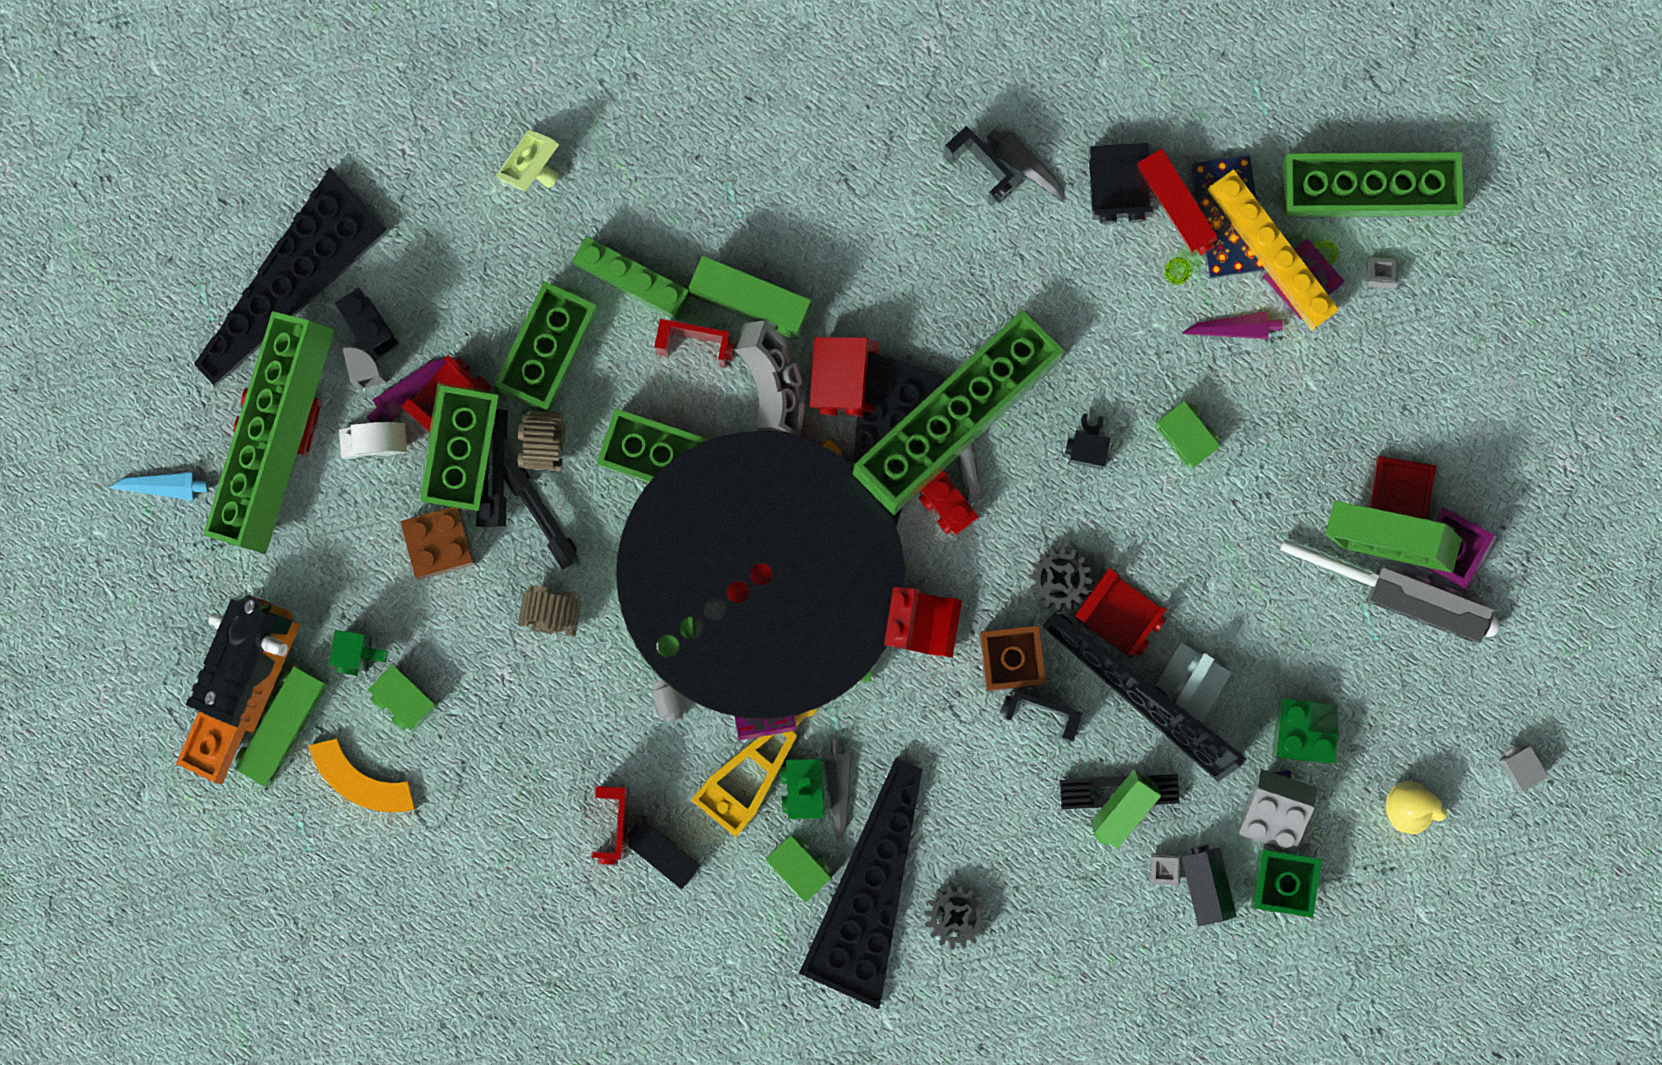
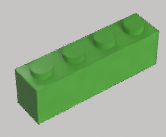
[572,236,690,321]
[235,666,329,787]

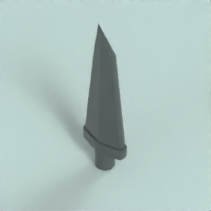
[987,129,1065,202]
[823,739,852,841]

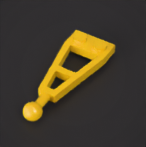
[691,708,818,838]

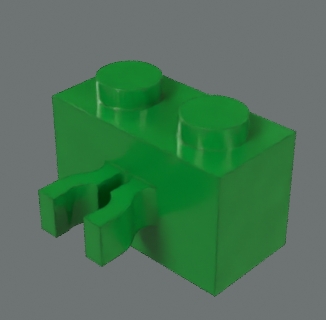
[329,630,389,676]
[781,759,824,819]

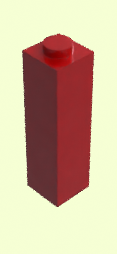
[1137,148,1217,256]

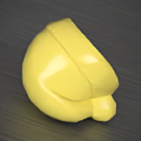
[1385,781,1447,835]

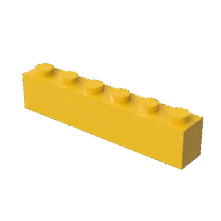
[1208,169,1339,331]

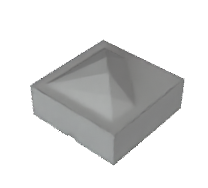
[1367,257,1398,289]
[1150,853,1181,886]

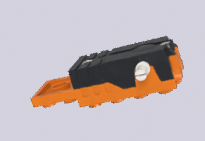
[176,595,300,785]

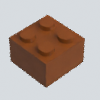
[400,507,476,580]
[979,626,1046,692]

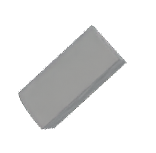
[343,347,387,389]

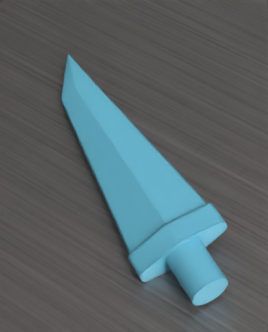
[108,471,209,501]

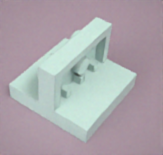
[1154,643,1232,723]

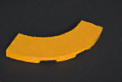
[308,738,416,812]

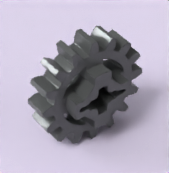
[1029,547,1094,612]
[924,885,988,949]

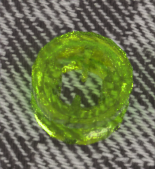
[1314,240,1338,265]
[1164,257,1191,286]

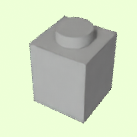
[1500,744,1548,791]

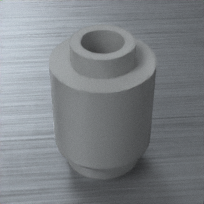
[652,680,688,723]

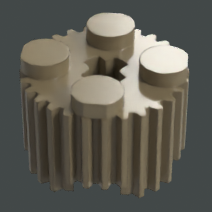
[518,411,566,471]
[518,585,582,637]

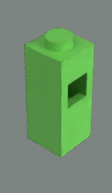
[1091,768,1161,849]

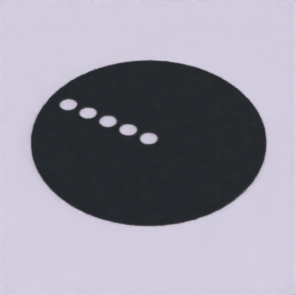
[616,431,905,719]

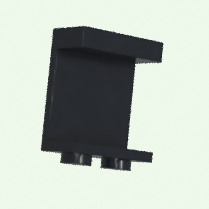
[943,125,1015,206]
[1088,143,1153,224]
[334,287,400,361]
[1000,691,1083,742]

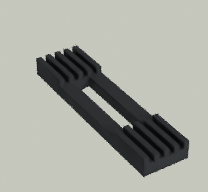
[476,409,508,527]
[504,459,578,570]
[1060,774,1180,809]

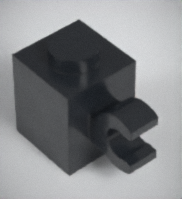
[1065,413,1110,469]

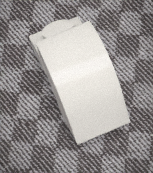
[339,422,407,459]

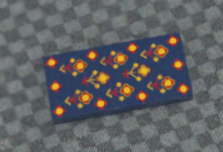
[1192,155,1266,279]

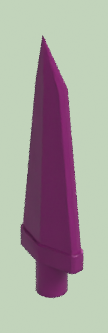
[1181,312,1283,340]
[366,359,446,423]

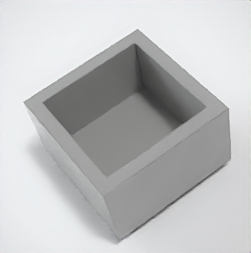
[1239,769,1317,853]

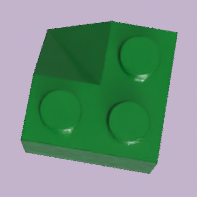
[1272,698,1338,764]
[1250,849,1322,918]

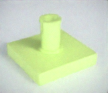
[495,129,559,192]

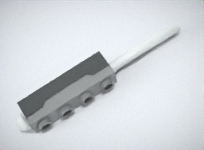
[1280,539,1500,644]

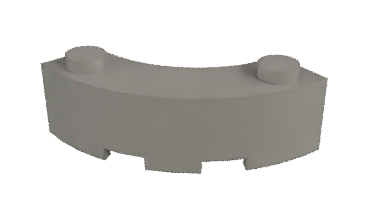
[733,321,804,437]

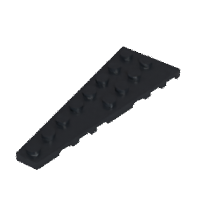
[194,168,388,386]
[854,354,944,527]
[1042,612,1247,782]
[799,757,922,1009]

